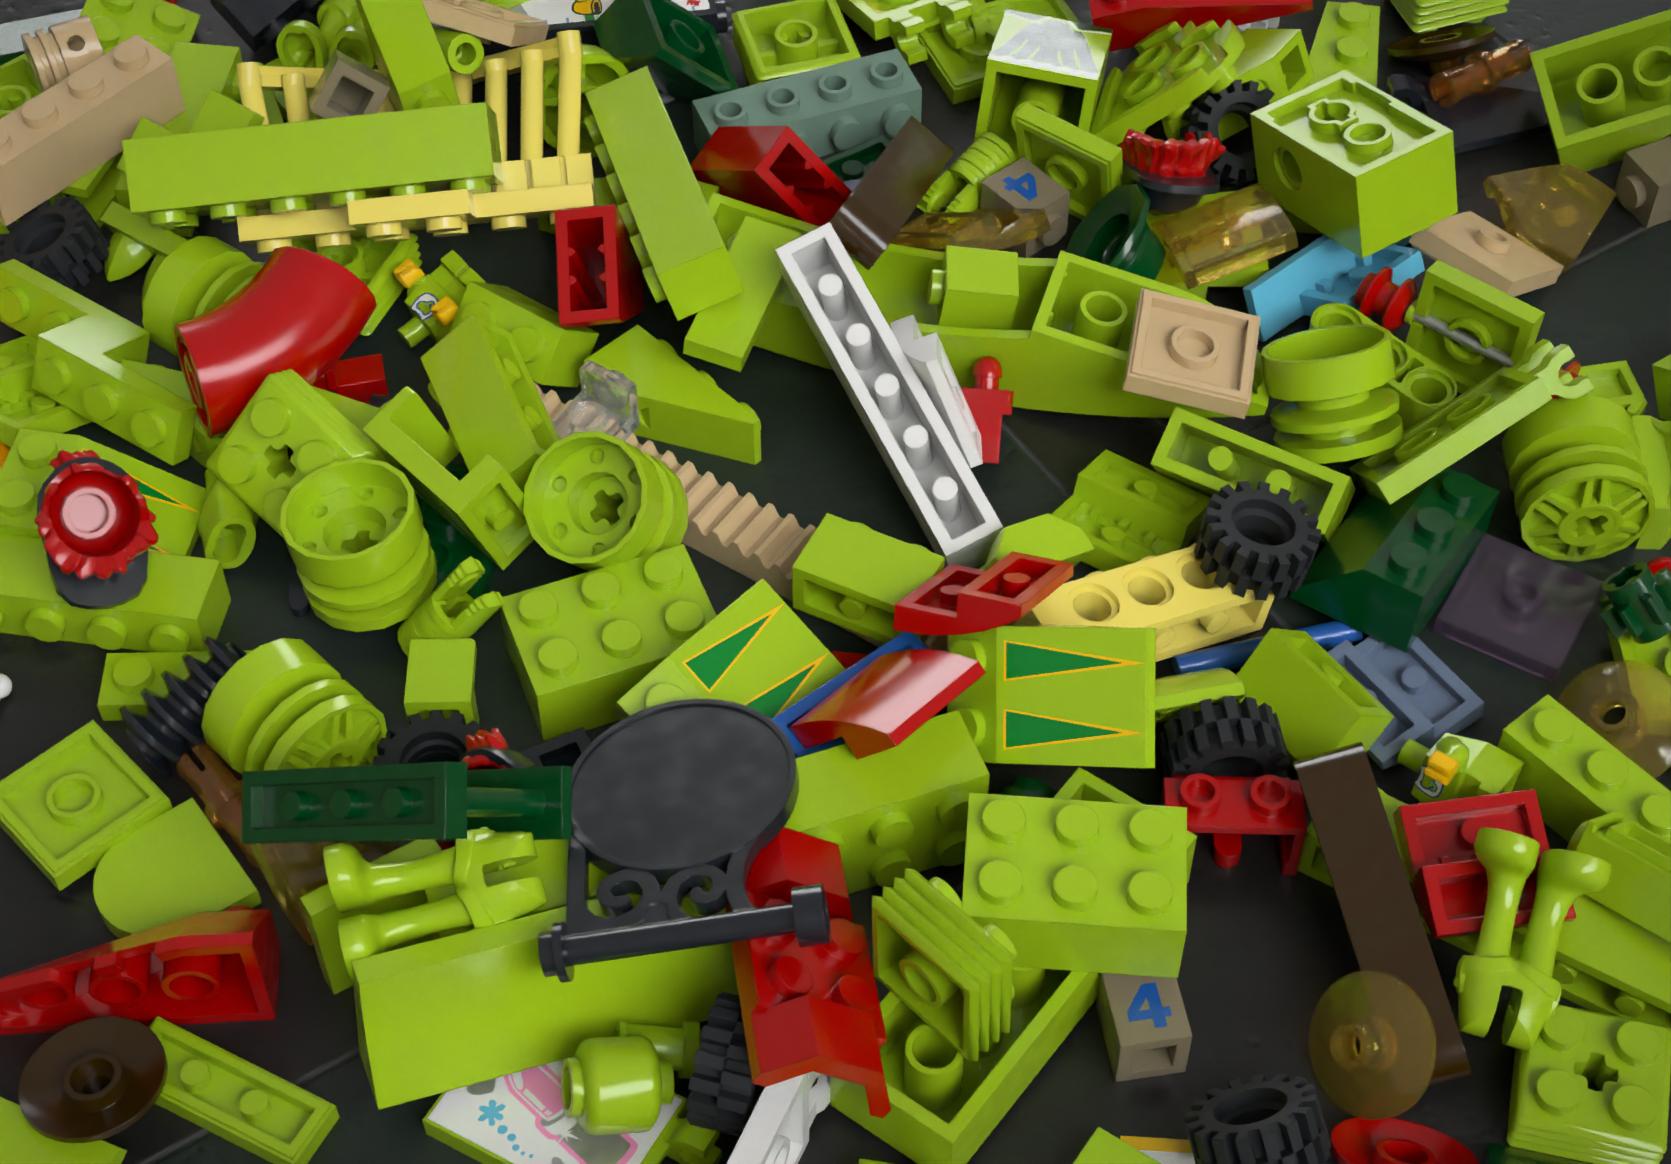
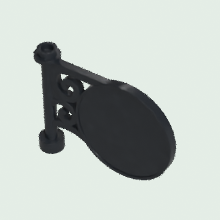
[538,699,831,983]

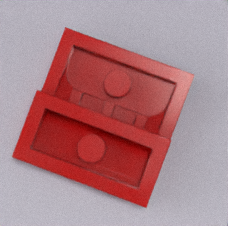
[893,551,1074,635]
[790,649,986,760]
[1393,789,1577,939]

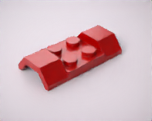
[724,827,891,1119]

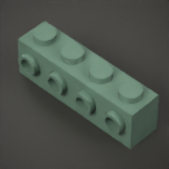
[692,48,922,157]

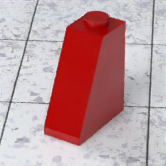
[690,126,852,227]
[555,204,644,328]

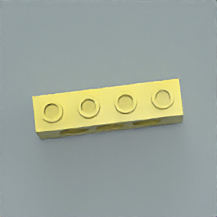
[1013,543,1275,662]

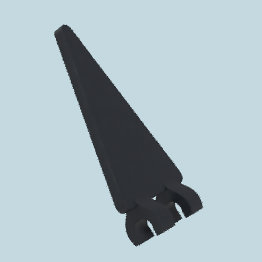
[1387,74,1550,154]

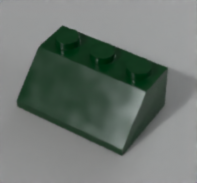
[1289,468,1500,653]

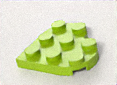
[1090,20,1245,146]

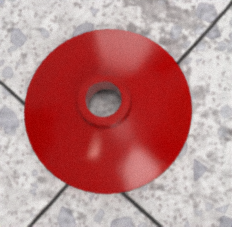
[1330,1116,1480,1164]

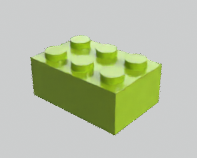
[500,544,717,742]
[962,793,1187,978]

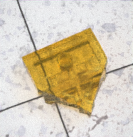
[1483,163,1617,273]

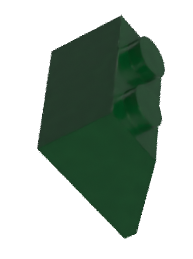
[593,0,739,104]

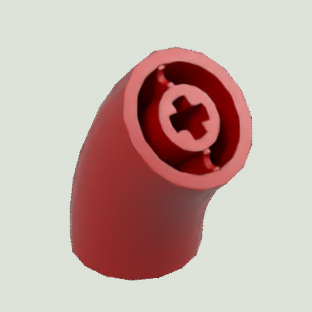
[174,246,377,439]

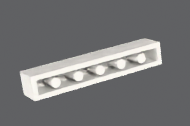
[775,222,1003,568]

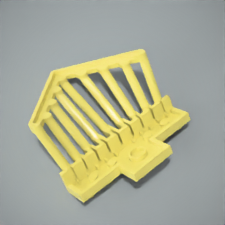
[236,30,597,255]

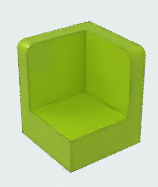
[404,638,479,725]

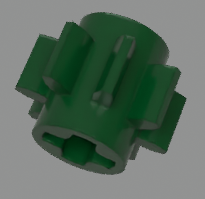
[1597,562,1671,644]

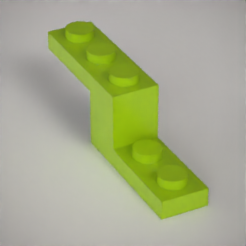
[0,259,197,466]

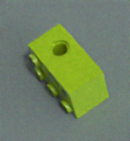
[1250,70,1458,259]

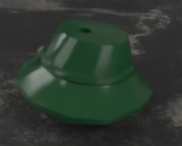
[1065,184,1166,280]

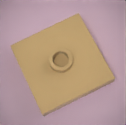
[422,0,549,47]
[1408,211,1564,297]
[1122,288,1261,419]

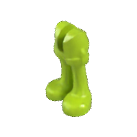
[276,0,376,70]
[323,827,548,981]
[1453,827,1612,1052]

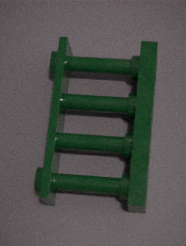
[242,761,572,844]

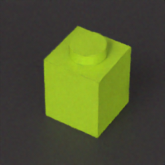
[927,245,1019,330]

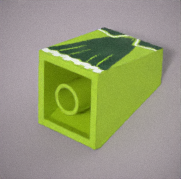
[974,9,1113,157]

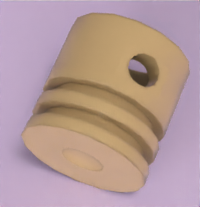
[21,15,104,93]

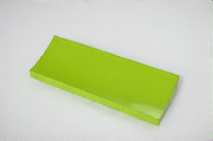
[351,885,739,1110]

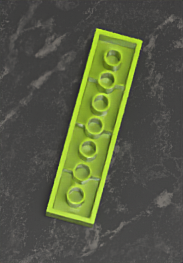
[423,710,990,940]

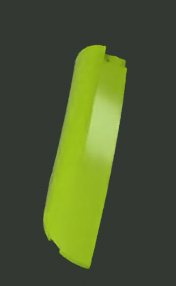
[707,192,1270,418]

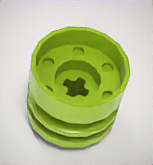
[142,236,265,359]
[1260,324,1404,464]
[1502,395,1655,562]
[523,431,689,571]
[279,458,437,632]
[201,638,387,774]

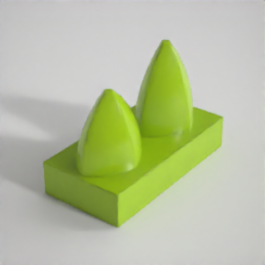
[100,201,188,312]

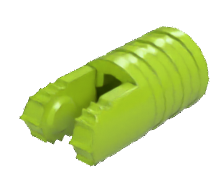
[917,131,1018,232]
[398,556,505,657]

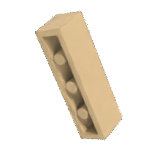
[0,34,186,226]

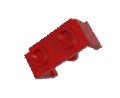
[1159,773,1307,875]

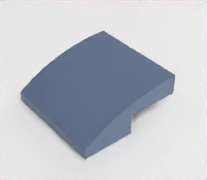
[1328,636,1485,770]

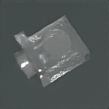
[552,360,640,441]

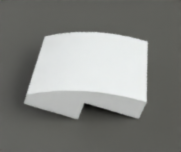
[891,315,983,468]

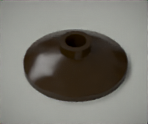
[1386,26,1496,73]
[18,1016,168,1143]

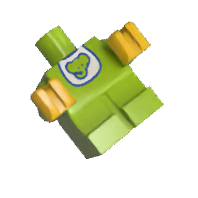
[393,250,486,349]
[1397,733,1524,803]

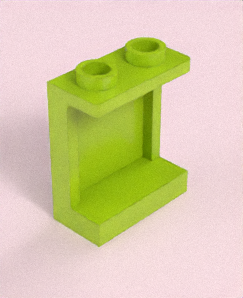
[362,386,534,570]

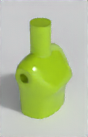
[198,469,259,569]

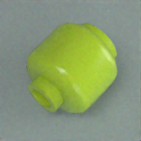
[561,1036,674,1135]

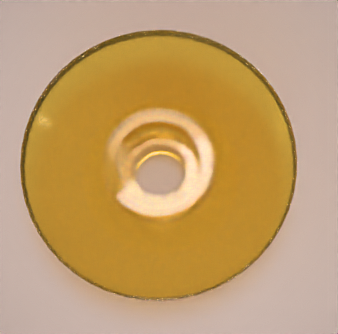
[1557,660,1671,779]
[1309,971,1436,1120]

